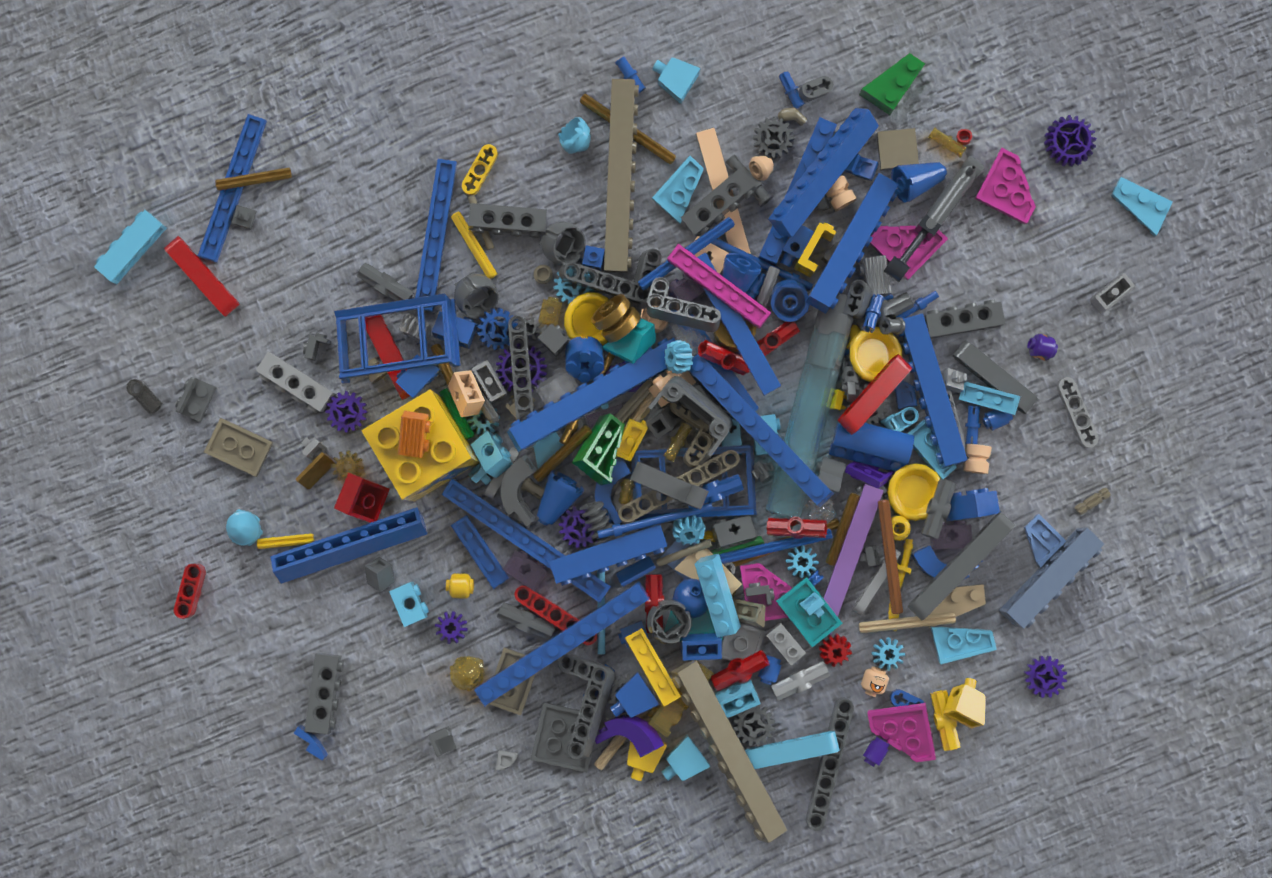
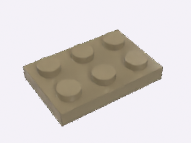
[204,418,274,477]
[489,647,536,715]

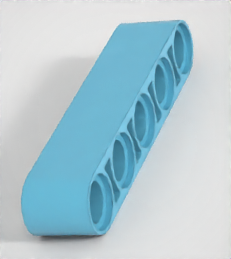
[745,731,840,769]

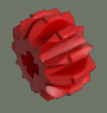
[819,633,852,667]

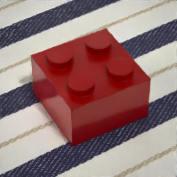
[334,472,390,523]

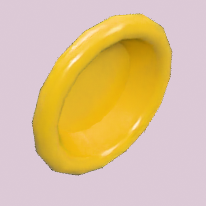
[564,292,609,346]
[850,327,902,382]
[887,463,940,521]

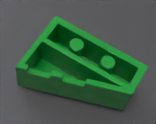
[859,53,925,115]
[572,413,625,485]

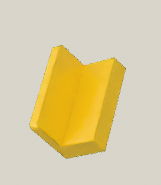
[616,419,648,461]

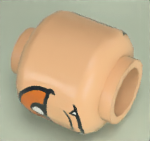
[861,666,889,697]

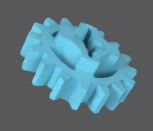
[554,267,594,304]

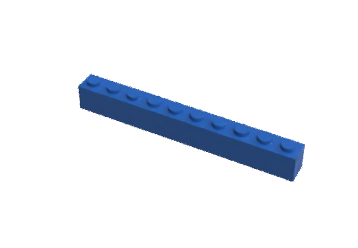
[507,338,676,453]
[689,354,834,507]
[474,582,650,707]

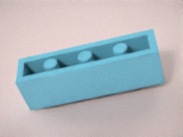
[94,210,167,285]
[695,554,741,638]

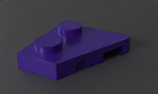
[845,461,896,489]

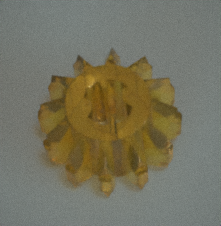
[331,450,364,482]

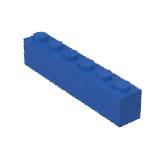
[549,524,667,586]

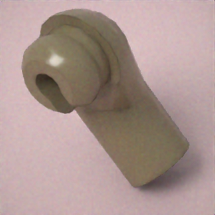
[778,107,807,126]

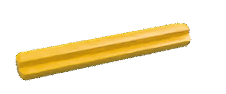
[451,211,497,279]

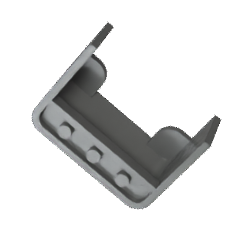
[640,376,732,465]

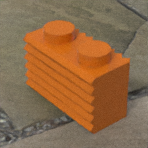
[398,411,431,458]

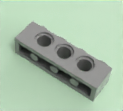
[256,351,336,414]

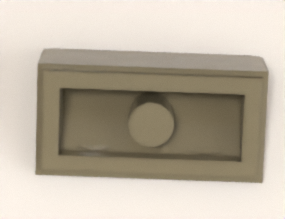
[734,599,765,628]

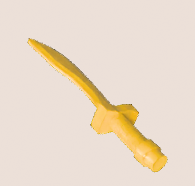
[888,538,913,631]

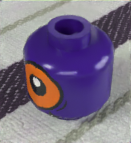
[1027,333,1058,361]

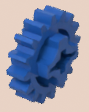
[476,308,518,350]

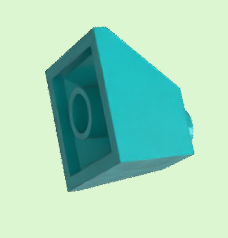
[602,318,656,364]

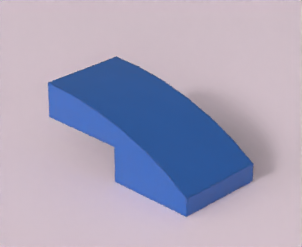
[844,153,879,181]
[294,725,328,760]

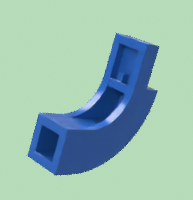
[595,457,631,525]
[911,545,983,579]

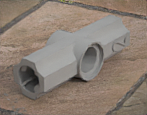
[771,661,830,701]

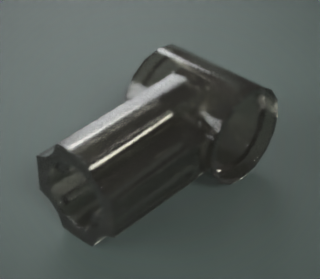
[126,379,163,415]

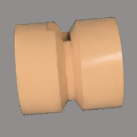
[826,176,857,211]
[963,444,992,474]

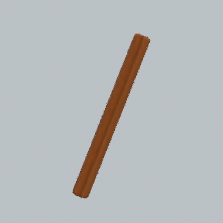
[878,499,903,614]

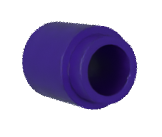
[863,737,889,767]

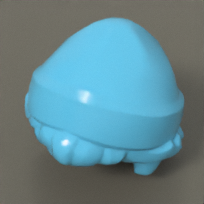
[558,117,591,154]
[226,509,263,546]

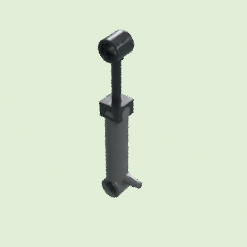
[883,156,985,283]

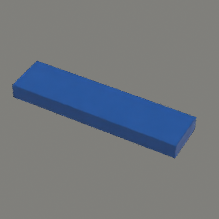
[450,515,509,589]

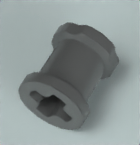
[879,317,905,335]

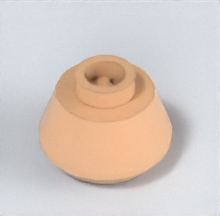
[749,156,774,181]

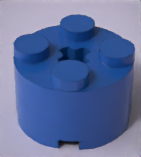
[770,279,809,322]
[565,336,604,383]

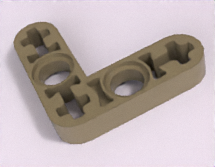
[670,401,714,467]

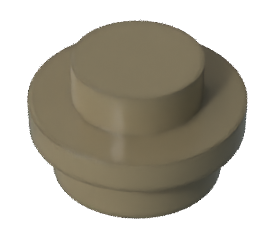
[534,265,553,284]

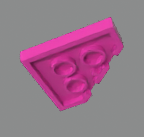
[975,148,1036,225]
[870,226,948,280]
[740,563,792,621]
[867,703,936,762]

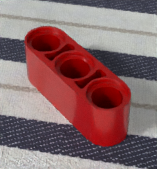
[174,564,206,619]

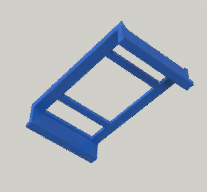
[334,293,461,384]
[631,445,757,521]

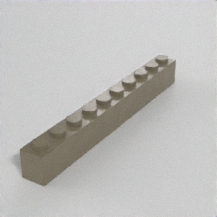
[604,79,639,273]
[670,660,787,843]

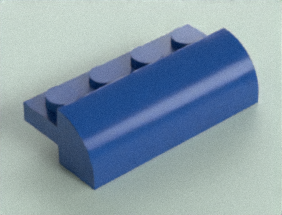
[829,423,914,471]

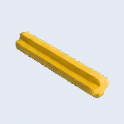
[257,534,314,549]

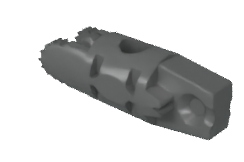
[840,358,859,401]

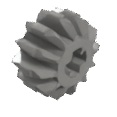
[399,314,432,342]

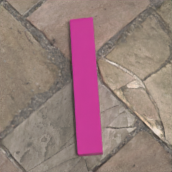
[667,244,771,329]

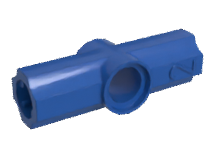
[687,474,744,509]

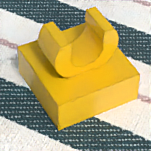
[823,389,847,410]

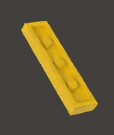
[625,628,681,707]

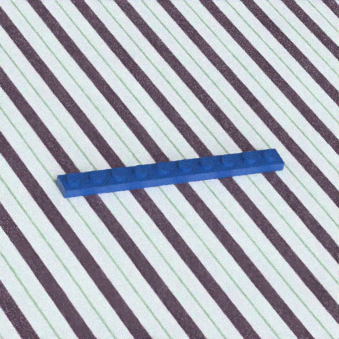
[441,479,611,603]

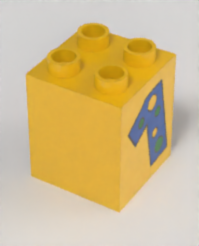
[361,389,480,502]

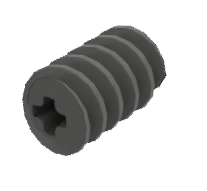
[579,501,614,545]

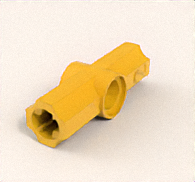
[930,690,960,751]

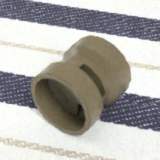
[368,357,387,384]

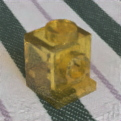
[538,297,563,326]

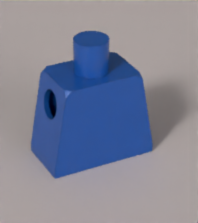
[780,225,814,267]
[610,672,659,718]

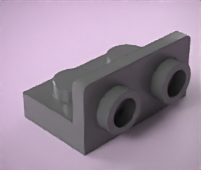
[175,377,217,422]

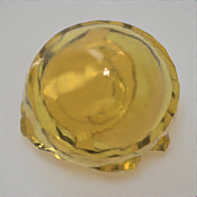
[450,656,485,691]

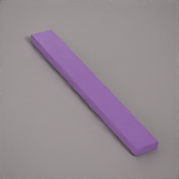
[823,484,883,635]

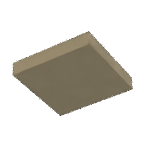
[877,128,919,170]

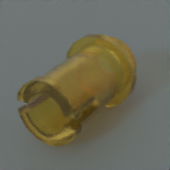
[618,479,635,505]

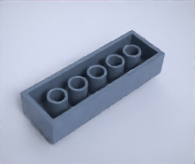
[998,528,1104,629]

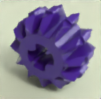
[435,611,468,644]

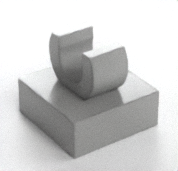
[944,368,967,393]
[301,437,327,461]

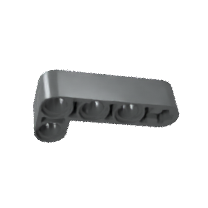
[646,277,721,332]
[630,462,709,510]

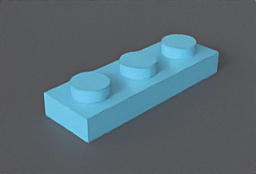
[958,382,1020,415]

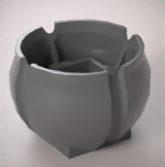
[539,221,586,266]
[454,272,499,319]
[647,599,691,644]

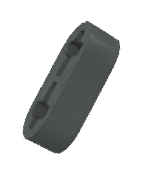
[799,76,834,102]

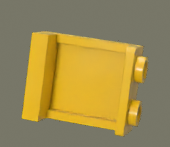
[794,222,836,278]

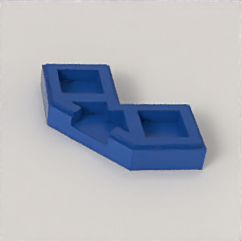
[893,380,918,409]

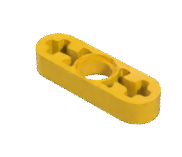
[462,144,498,196]

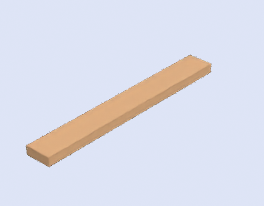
[696,128,751,254]

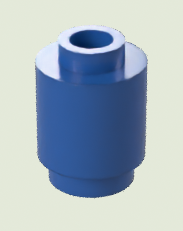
[982,409,1013,431]
[758,655,782,685]

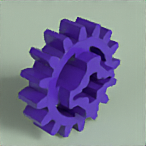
[325,391,368,433]
[559,506,595,548]
[1024,655,1067,698]

